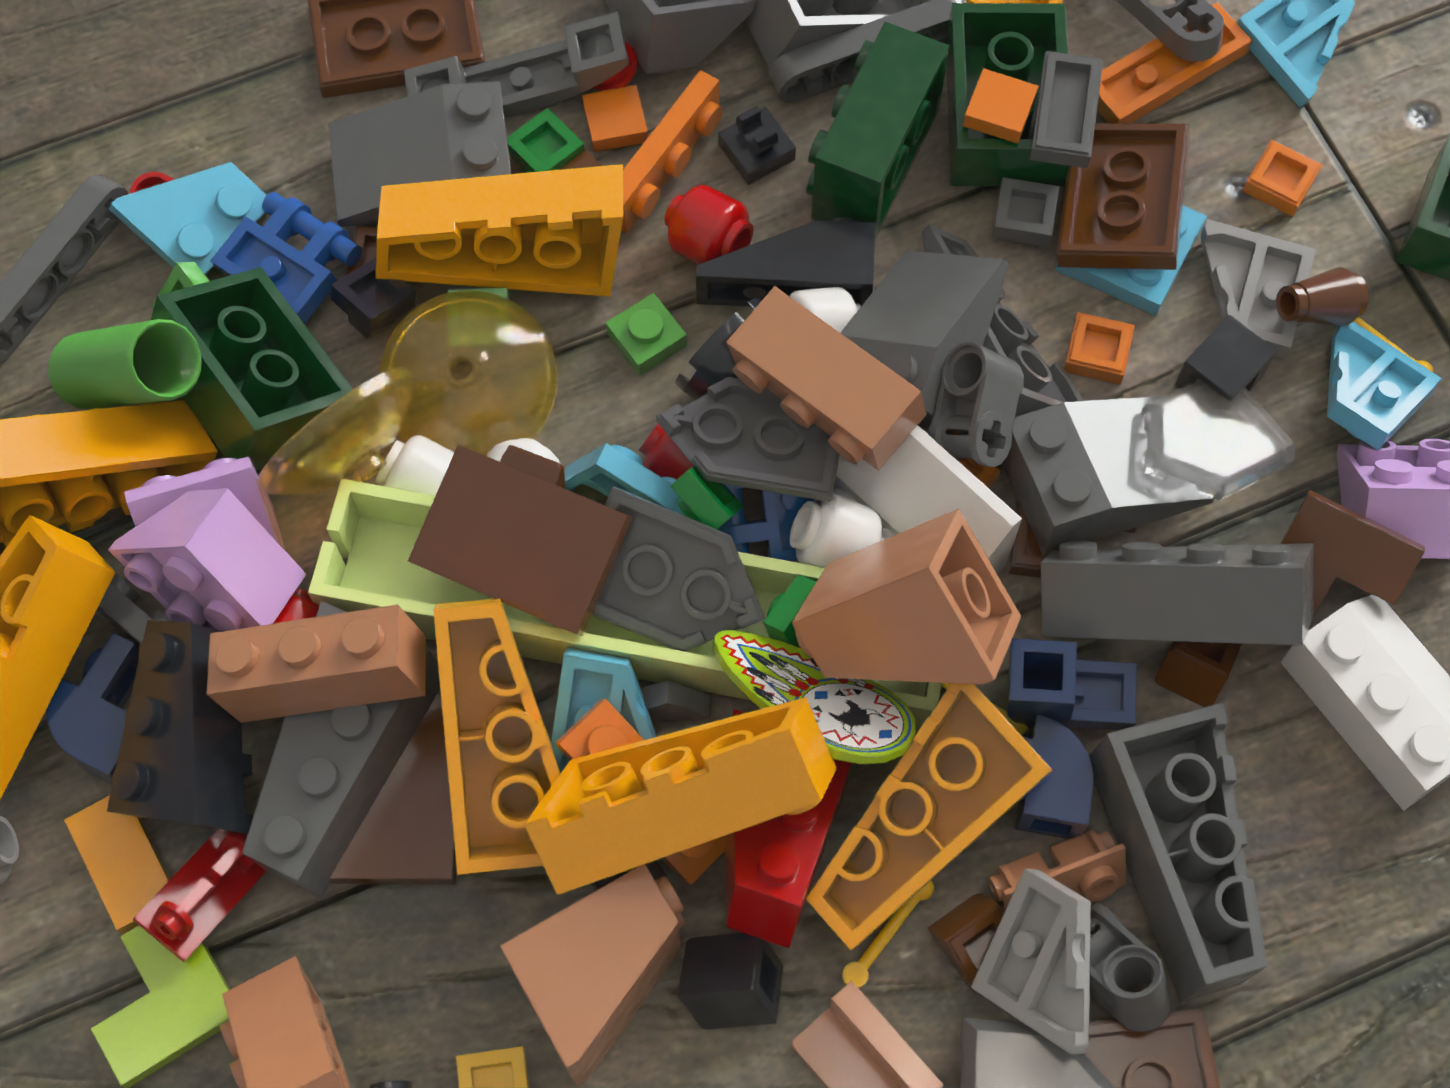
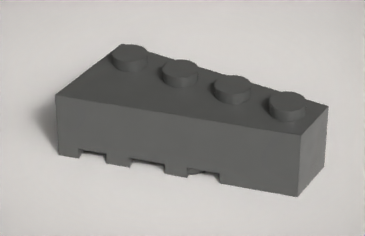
[1041,541,1314,646]
[242,600,440,899]
[1089,702,1267,1003]

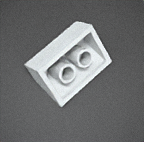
[833,425,1022,574]
[1280,595,1450,811]

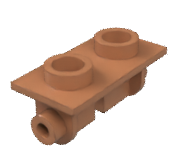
[988,829,1126,911]

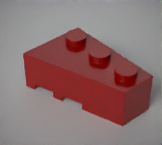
[725,709,852,948]

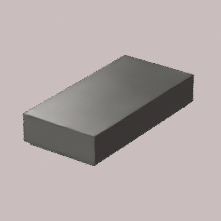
[1030,51,1103,168]

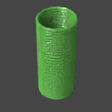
[49,319,201,409]

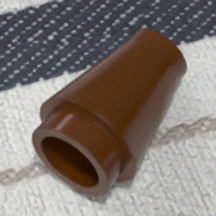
[1276,267,1369,326]

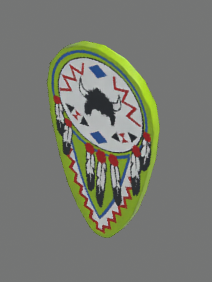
[713,630,916,764]

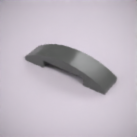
[404,12,629,117]

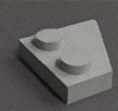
[1200,219,1316,358]
[971,869,1091,1055]

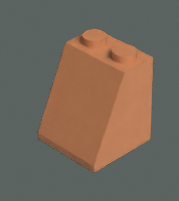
[792,508,1021,685]
[500,864,686,1087]

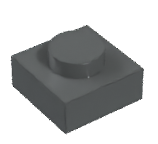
[992,177,1059,247]

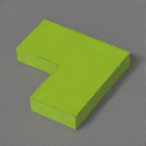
[91,925,230,1088]

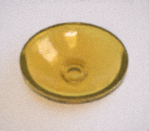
[379,290,558,456]
[258,367,415,496]

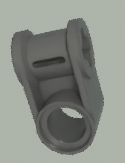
[928,342,1024,467]
[1089,903,1172,1032]

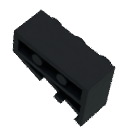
[107,620,254,834]

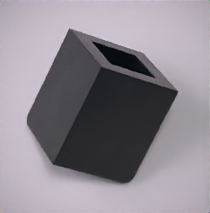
[1174,314,1277,401]
[678,932,784,1030]

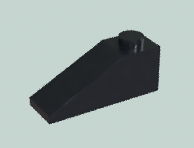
[696,217,876,307]

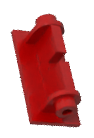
[133,830,266,963]

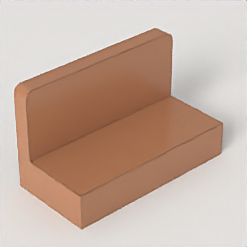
[792,981,943,1088]

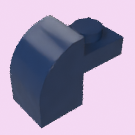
[47,633,139,785]
[1007,638,1137,730]
[1015,715,1094,839]

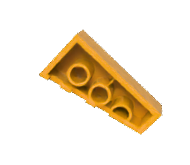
[376,164,623,297]
[0,400,218,547]
[0,515,116,800]
[433,598,561,875]
[806,683,1053,950]
[524,697,837,895]

